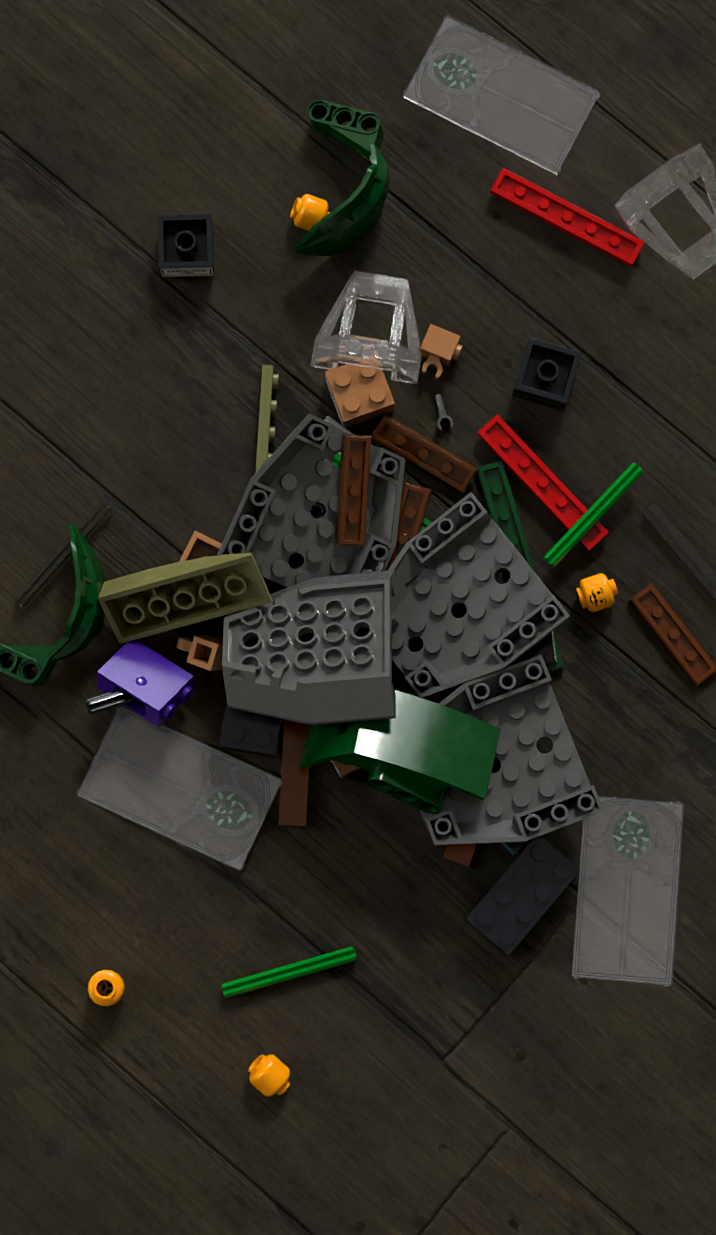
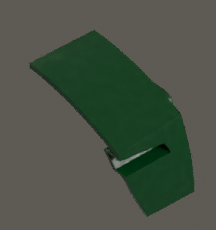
[298,690,501,814]

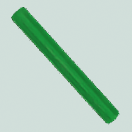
[543,463,643,568]
[221,946,357,998]

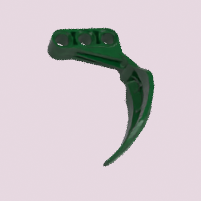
[293,100,390,256]
[0,524,106,687]

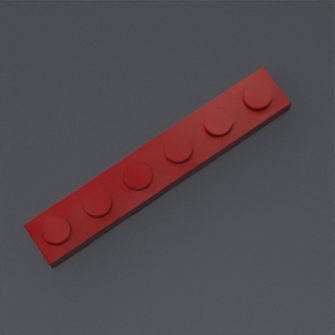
[490,168,645,267]
[477,414,609,552]

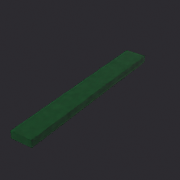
[477,461,564,672]

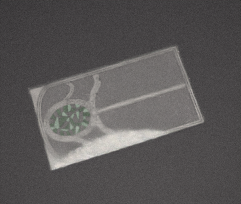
[402,14,601,175]
[76,706,283,871]
[571,796,684,987]

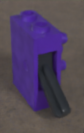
[85,640,194,727]

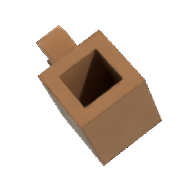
[419,324,463,380]
[176,635,223,671]

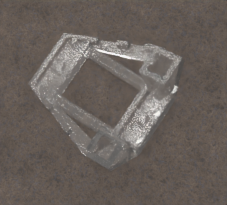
[614,143,716,279]
[310,271,422,384]

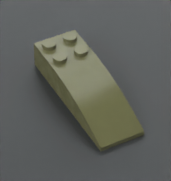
[98,553,273,644]

